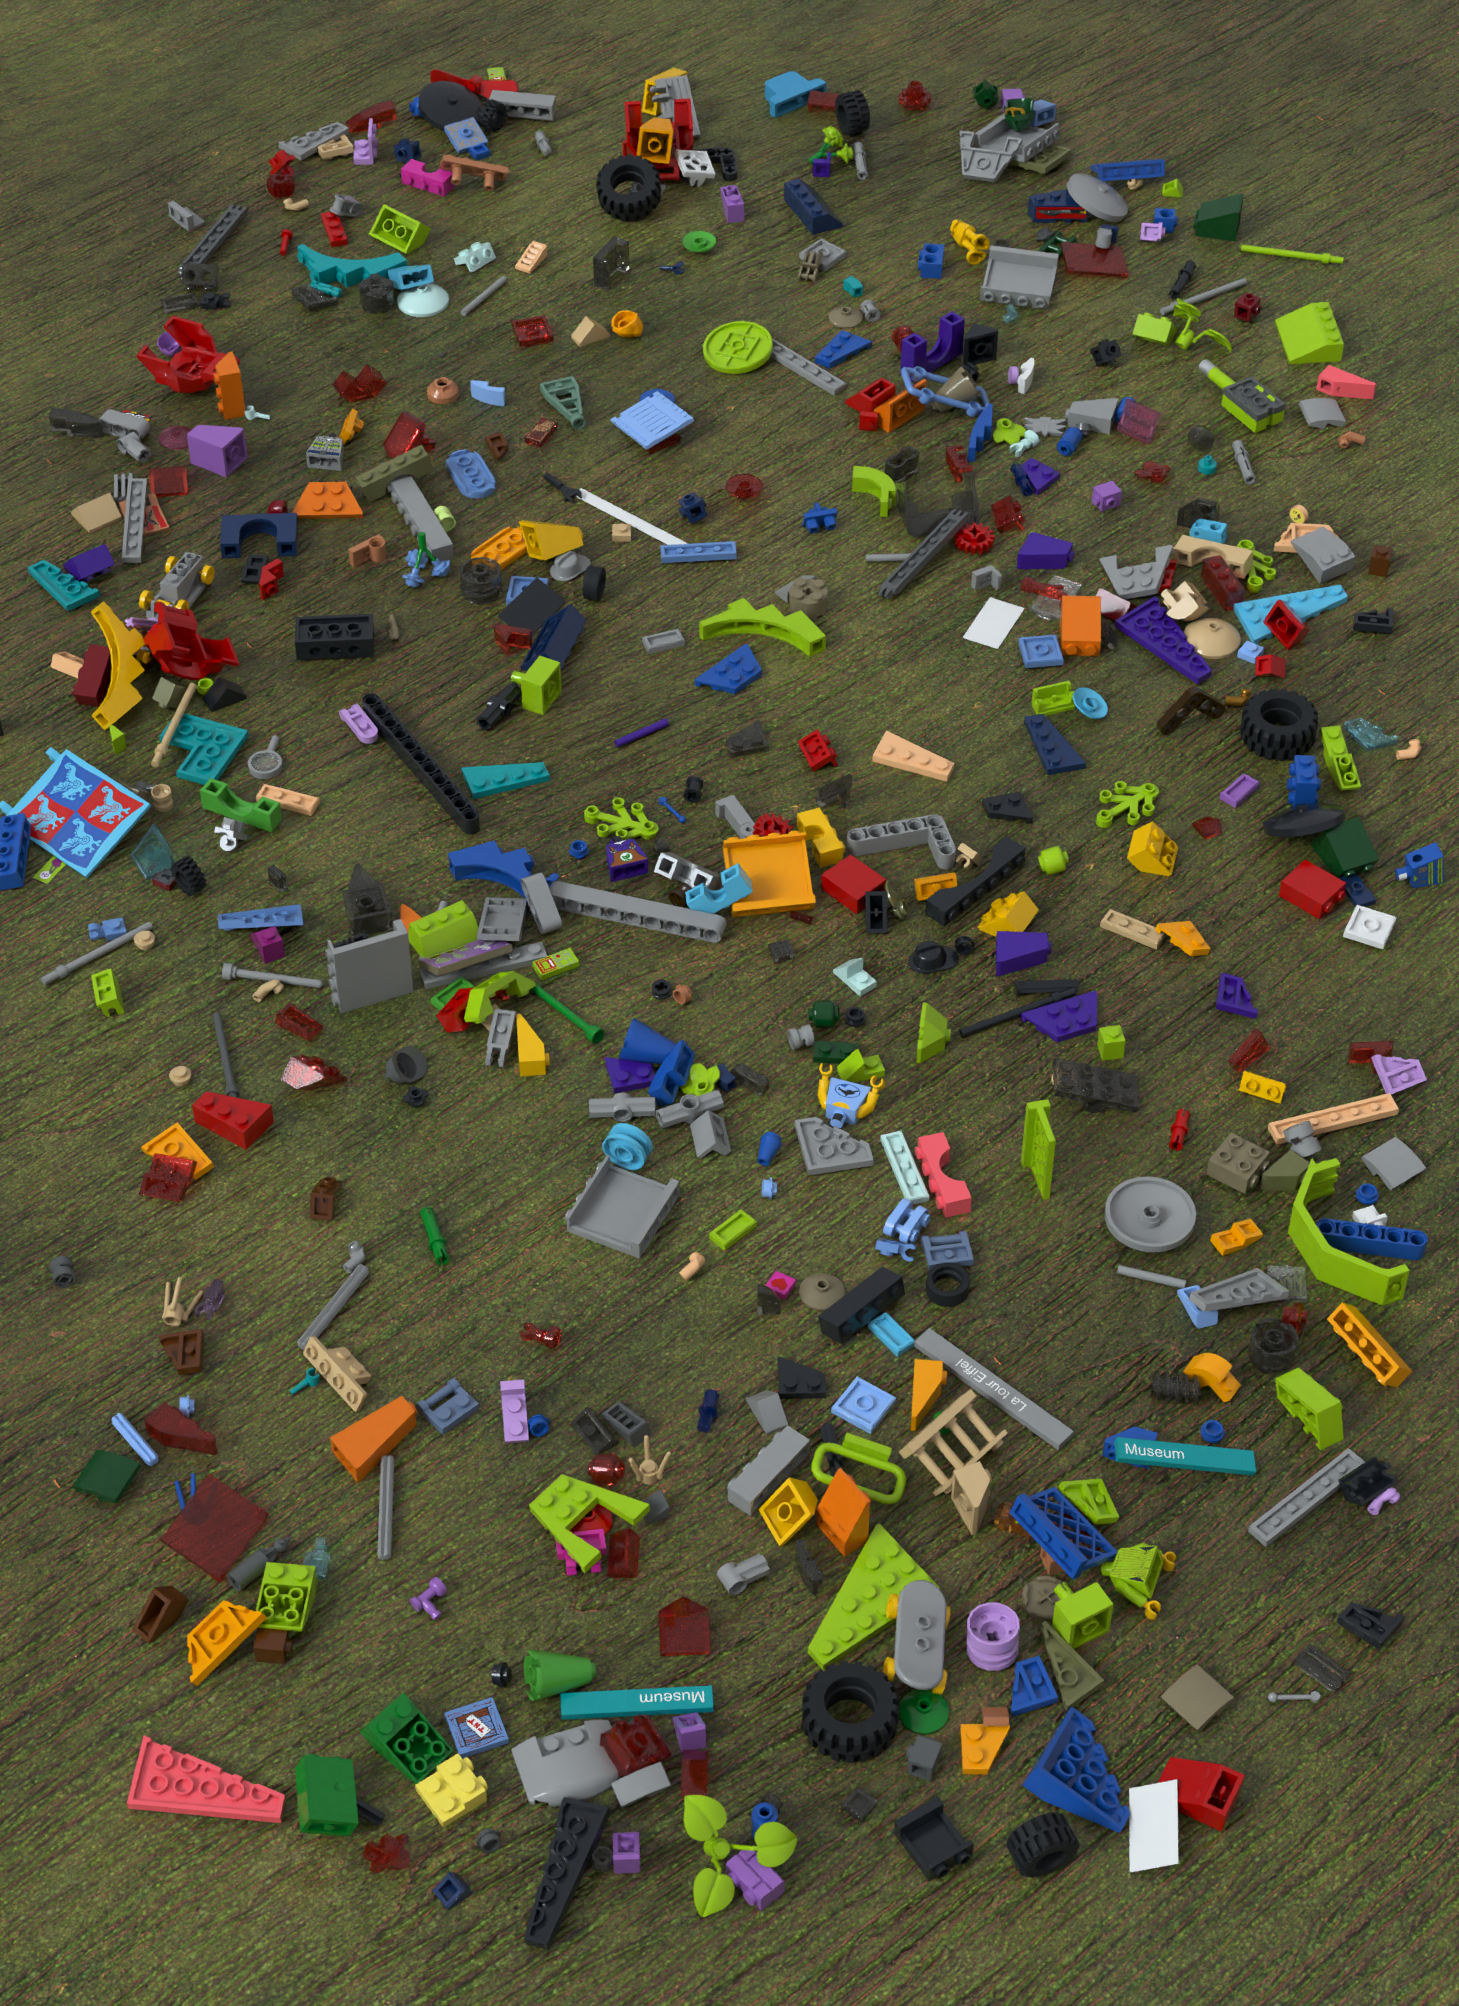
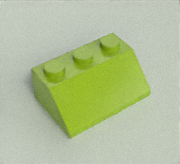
[369,204,431,254]
[408,900,479,958]

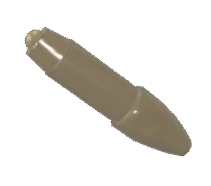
[388,614,399,640]

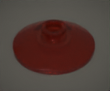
[726,474,763,499]

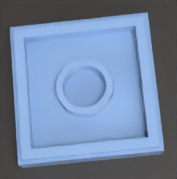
[831,1376,897,1434]

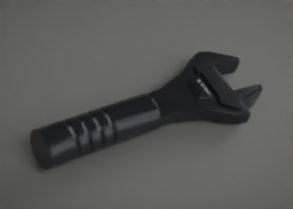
[544,472,582,503]

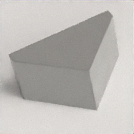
[746,1390,788,1435]

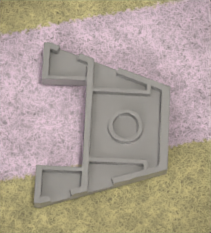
[959,131,1023,182]
[1100,545,1174,600]

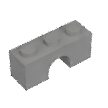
[654,852,721,891]

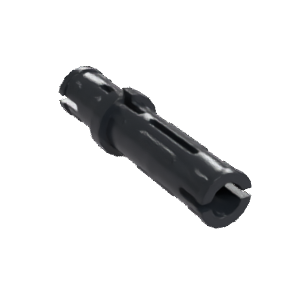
[1169,260,1196,299]

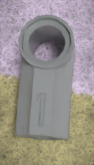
[117,432,151,463]
[717,1554,770,1595]

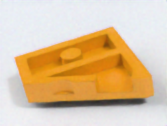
[1155,921,1211,956]

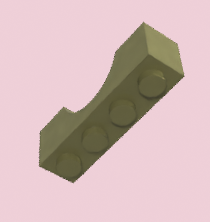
[356,445,434,503]

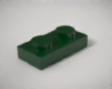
[813,1041,858,1064]

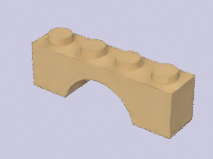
[1174,535,1253,579]

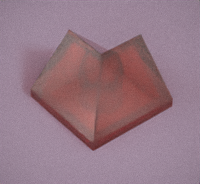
[658,1596,710,1656]

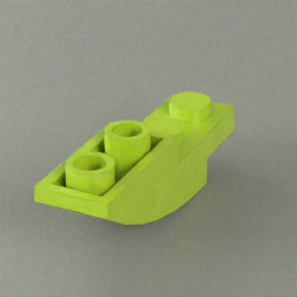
[1319,725,1361,791]

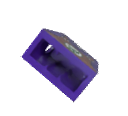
[606,836,648,882]

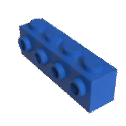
[0,813,31,890]

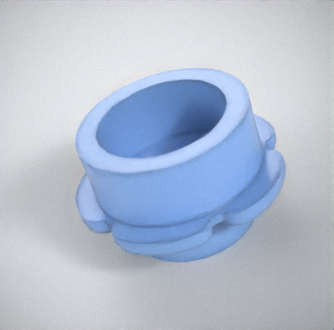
[762,1177,777,1200]
[179,1395,194,1418]

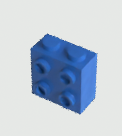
[1287,755,1321,807]

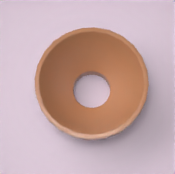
[427,377,459,404]

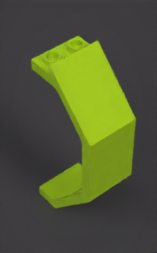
[1288,1158,1410,1306]

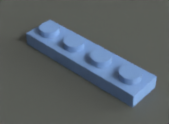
[660,541,737,563]

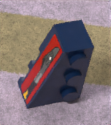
[1028,189,1088,223]

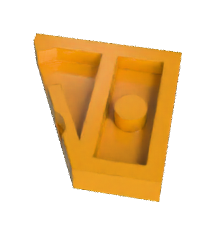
[960,1724,1010,1774]

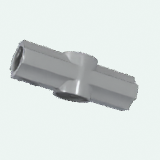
[656,1090,724,1128]
[589,1093,656,1122]

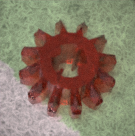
[267,172,295,198]

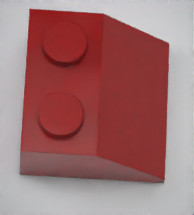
[1263,599,1310,650]

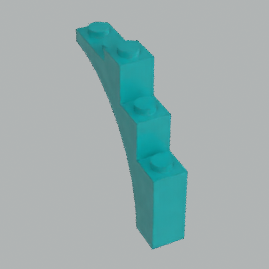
[297,244,407,289]

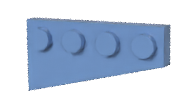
[218,904,303,930]

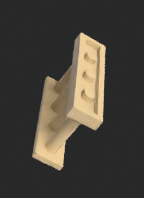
[898,1389,1008,1496]

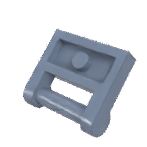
[921,1231,974,1270]
[416,1378,479,1435]

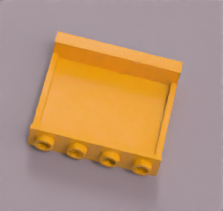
[722,831,816,918]

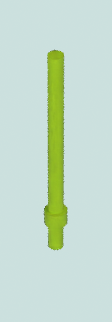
[1241,244,1344,264]

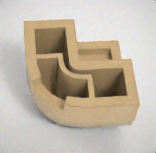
[1161,581,1209,622]

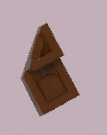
[485,432,509,460]

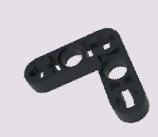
[693,147,738,181]

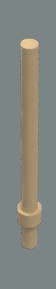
[151,683,197,767]

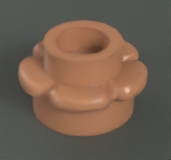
[672,984,692,1005]

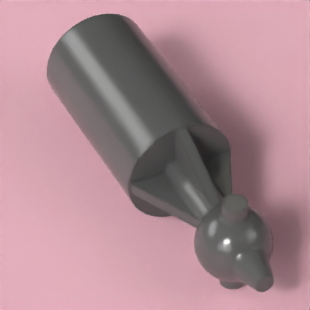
[227,1537,291,1592]

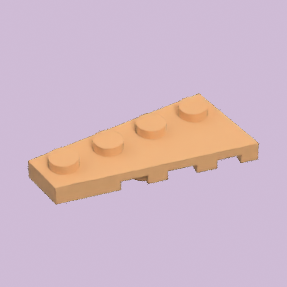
[872,731,954,782]

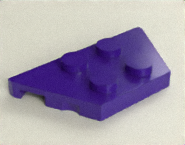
[1021,990,1097,1043]

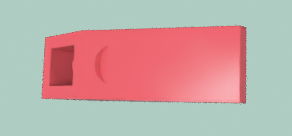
[1316,365,1376,399]

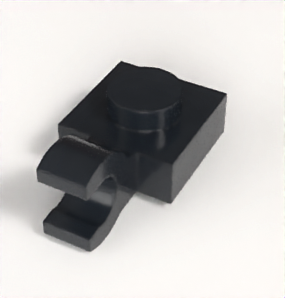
[199,292,232,309]

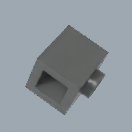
[906,1735,942,1782]

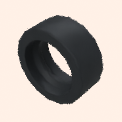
[926,1262,970,1307]

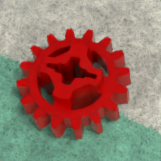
[954,522,995,555]
[753,813,794,837]

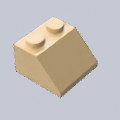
[951,1461,992,1535]

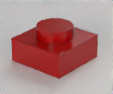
[859,411,879,432]

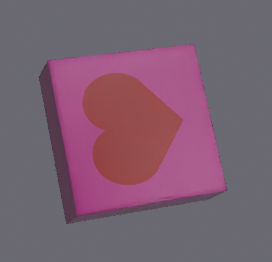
[765,1271,796,1300]

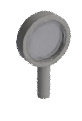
[248,735,283,779]

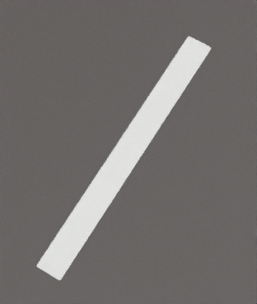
[575,488,688,545]

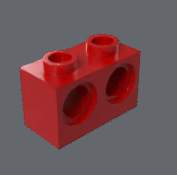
[436,987,475,1032]

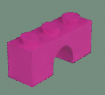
[401,159,455,197]

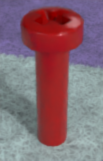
[279,229,293,256]

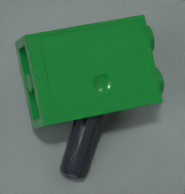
[295,1754,384,1837]

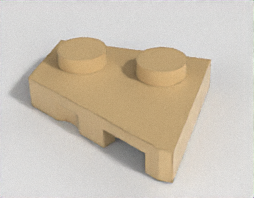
[317,134,354,159]

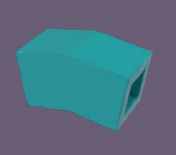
[843,276,863,298]

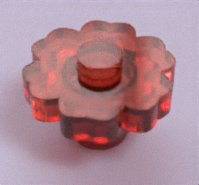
[898,80,931,110]

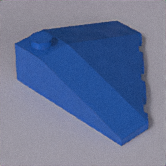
[1022,1706,1130,1833]

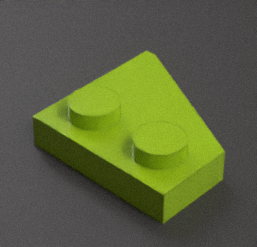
[1058,1479,1119,1525]

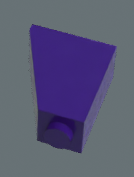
[1017,532,1075,569]
[996,931,1052,976]

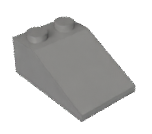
[1291,527,1355,584]

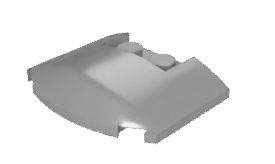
[511,1720,628,1807]

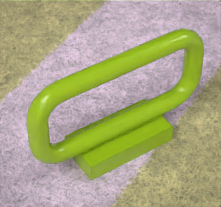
[811,1433,906,1505]

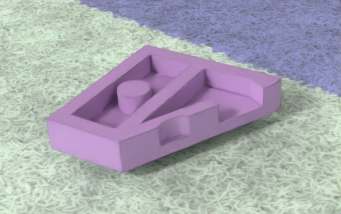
[1371,1055,1427,1094]

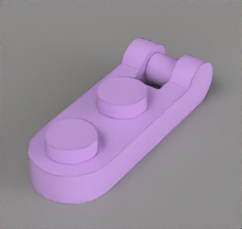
[339,704,379,744]

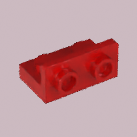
[797,729,838,771]

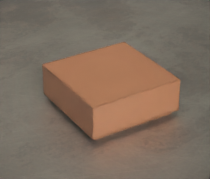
[982,1707,1009,1726]

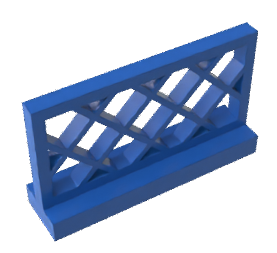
[1091,159,1165,181]
[1010,1487,1118,1580]

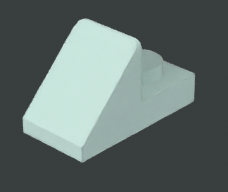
[833,958,877,996]

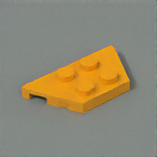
[187,1600,267,1686]

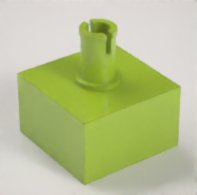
[511,656,562,715]
[1052,1582,1114,1649]

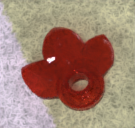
[1134,461,1170,483]

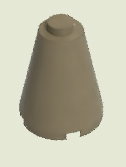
[931,366,982,412]

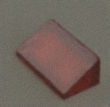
[607,1528,640,1578]

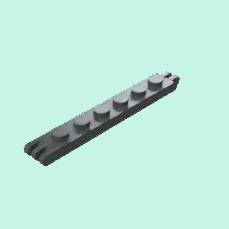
[179,204,248,278]
[879,509,971,599]

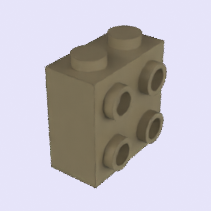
[1207,1133,1270,1194]

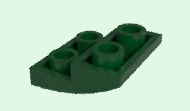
[72,1450,142,1503]

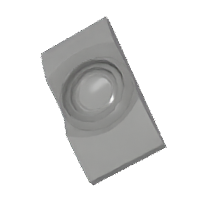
[477,897,527,941]

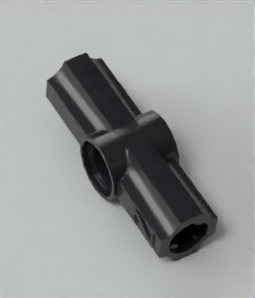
[477,682,522,731]

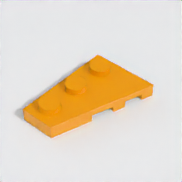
[141,1122,214,1180]

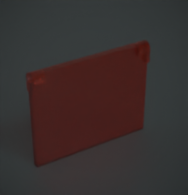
[1061,242,1128,278]
[160,1474,269,1582]

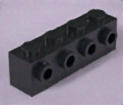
[818,1266,905,1344]

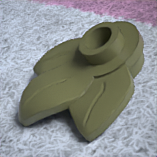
[885,880,910,920]

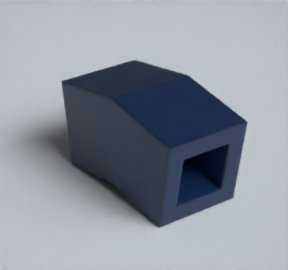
[716,1064,736,1093]

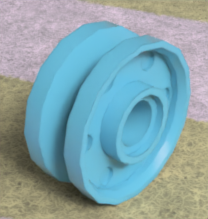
[602,1123,653,1170]

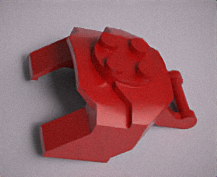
[624,98,693,181]
[137,316,240,393]
[143,601,240,681]

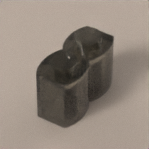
[885,446,919,485]

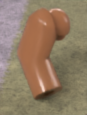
[1338,431,1365,448]

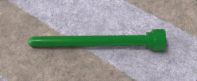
[530,983,605,1044]

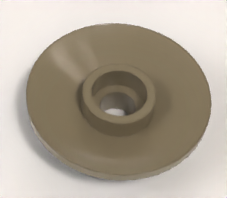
[828,306,863,329]
[799,1273,845,1311]

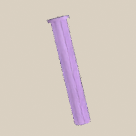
[124,617,158,632]

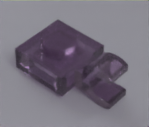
[195,1279,225,1320]

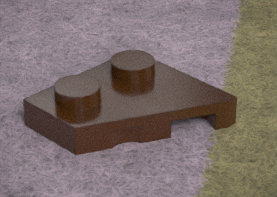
[158,1329,204,1375]

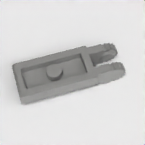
[485,1009,516,1068]

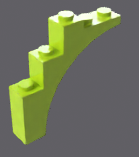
[699,598,826,657]

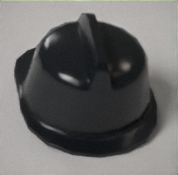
[908,941,958,974]

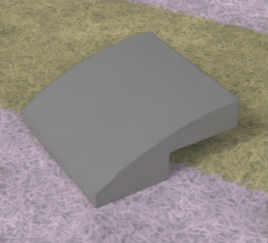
[1299,398,1346,429]
[1361,1137,1426,1191]

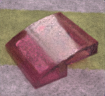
[1117,398,1160,445]

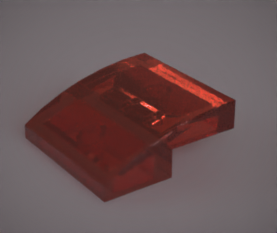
[139,1153,197,1202]

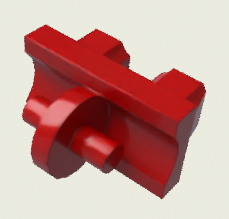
[268,149,296,179]

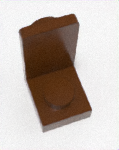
[310,1177,342,1221]

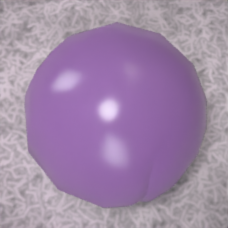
[157,331,182,357]

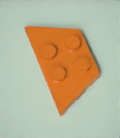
[292,482,363,519]

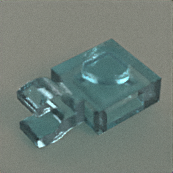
[303,1537,331,1580]

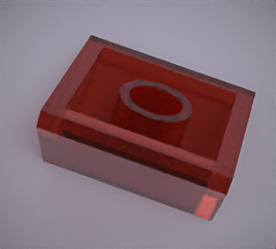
[149,466,188,497]

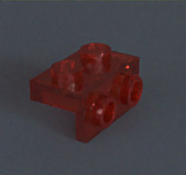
[991,495,1025,533]

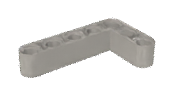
[847,814,956,869]

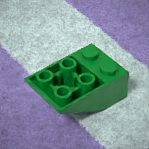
[359,1692,454,1784]

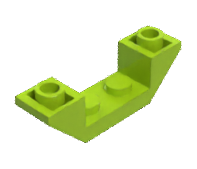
[464,971,536,1024]

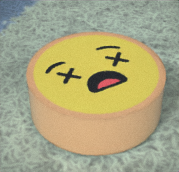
[1289,505,1309,523]

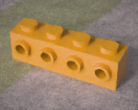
[1327,1302,1412,1388]

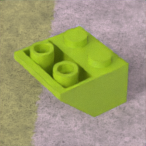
[1133,313,1177,346]

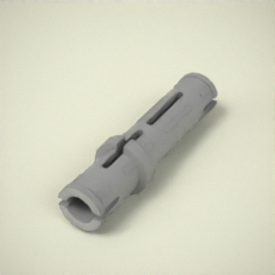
[853,142,868,180]
[1232,440,1256,485]

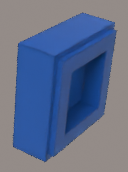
[469,143,491,161]

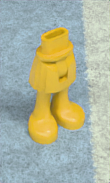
[950,219,990,265]

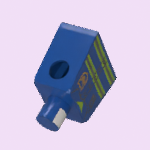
[1395,842,1444,888]

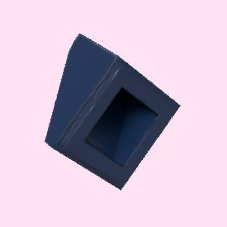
[432,1871,473,1910]

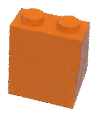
[1059,595,1101,656]

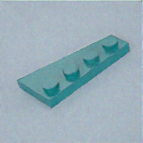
[28,560,100,612]
[461,762,550,799]

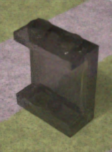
[593,236,629,291]

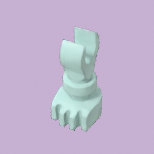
[1010,430,1040,457]

